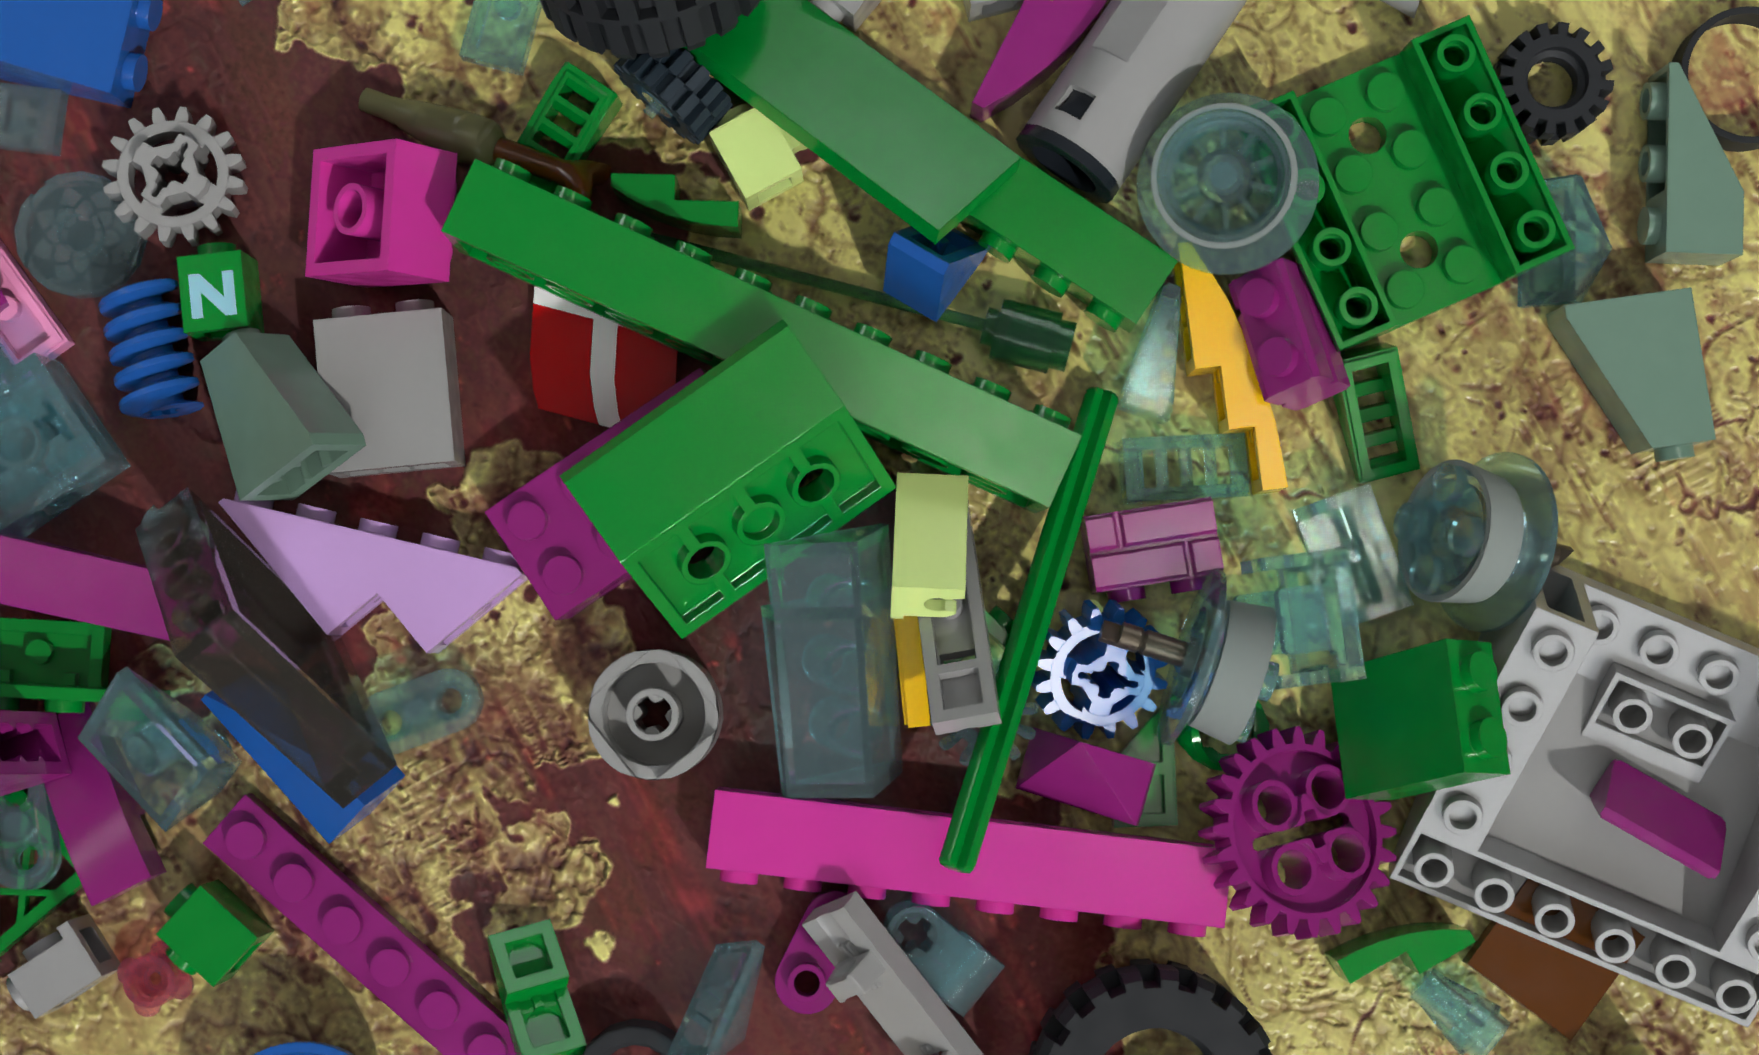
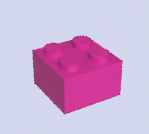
[305,138,457,288]

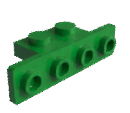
[0,617,171,716]

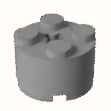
[588,649,724,780]

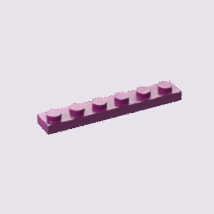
[203,793,516,1055]

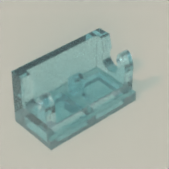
[1292,483,1414,629]

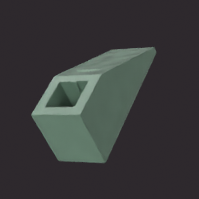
[1637,62,1744,266]

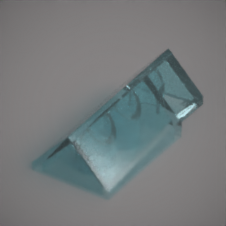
[761,523,903,798]

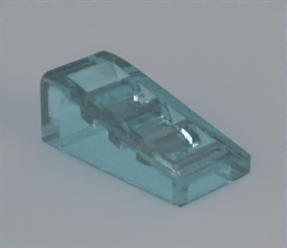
[1117,282,1181,425]
[1117,433,1250,505]

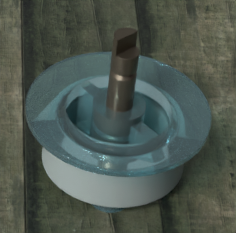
[1393,452,1574,632]
[1098,569,1284,746]

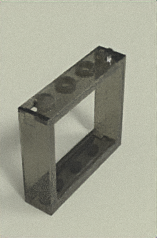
[135,486,397,809]

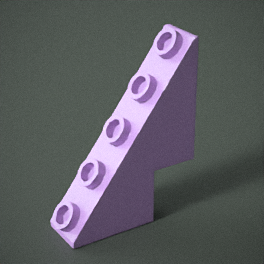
[218,490,528,654]

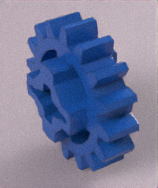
[1031,599,1168,740]

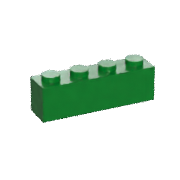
[954,157,1178,333]

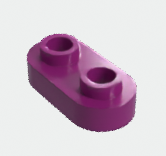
[775,889,847,1014]

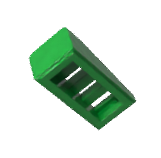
[517,61,623,194]
[1333,342,1420,484]

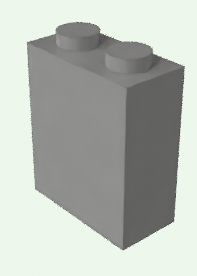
[313,299,466,478]

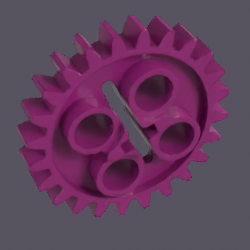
[1198,726,1397,940]

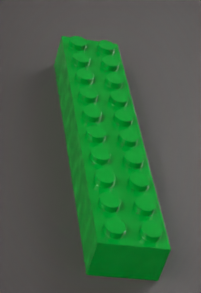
[441,158,1082,514]

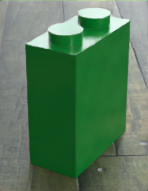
[1329,638,1511,800]

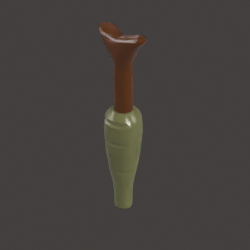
[358,88,611,199]

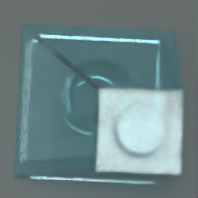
[78,667,242,832]

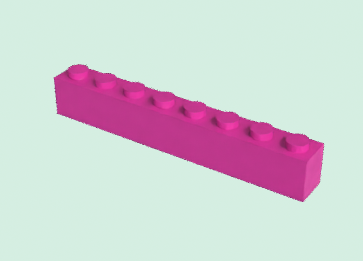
[706,786,1229,937]

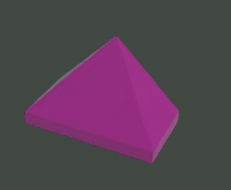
[1015,727,1156,826]

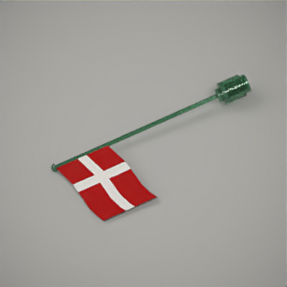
[530,232,1077,428]

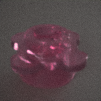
[117,940,194,1017]

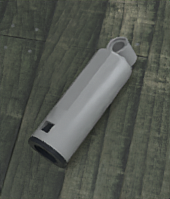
[1016,0,1247,204]

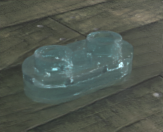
[355,669,484,755]
[0,783,62,891]

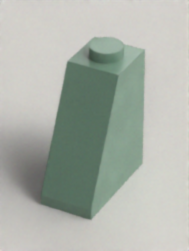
[1546,287,1716,462]
[200,328,366,501]

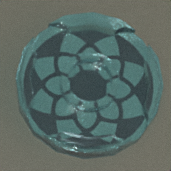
[14,171,147,299]

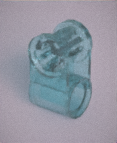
[883,899,1005,1017]

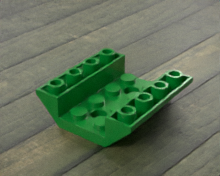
[1236,15,1575,352]
[560,319,896,639]

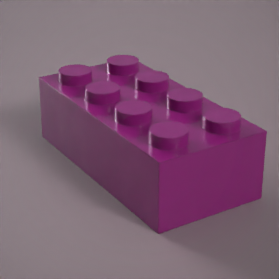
[485,368,706,620]

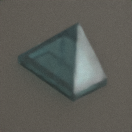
[1517,174,1612,308]
[667,940,765,1055]

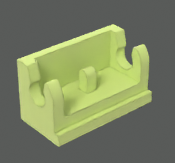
[890,472,969,619]

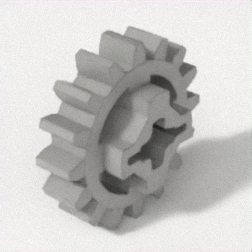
[102,106,248,248]

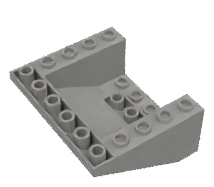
[1389,561,1759,1028]

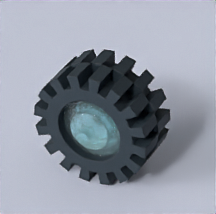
[613,48,733,145]

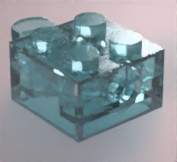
[0,343,131,538]

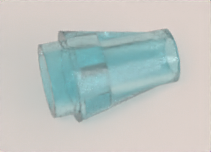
[1409,967,1511,1055]

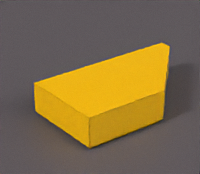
[893,616,931,728]

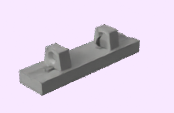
[918,500,1002,735]
[802,891,984,1055]

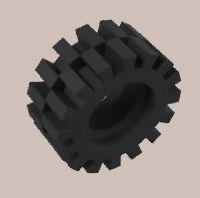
[1493,22,1614,146]

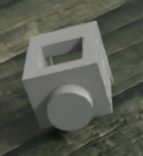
[6,914,123,1019]

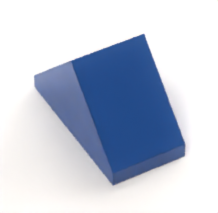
[883,226,987,322]

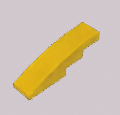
[1171,241,1288,495]

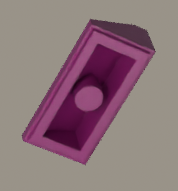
[1589,759,1727,879]

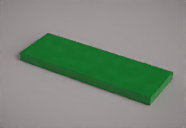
[680,0,1021,245]

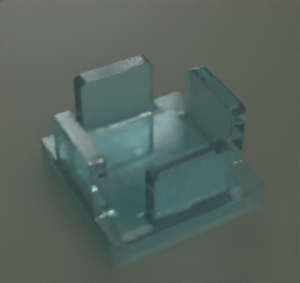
[1232,547,1366,690]

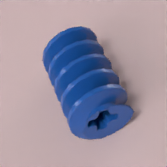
[98,278,205,419]

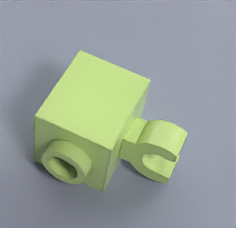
[709,103,808,211]

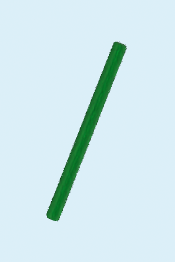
[939,387,1119,874]

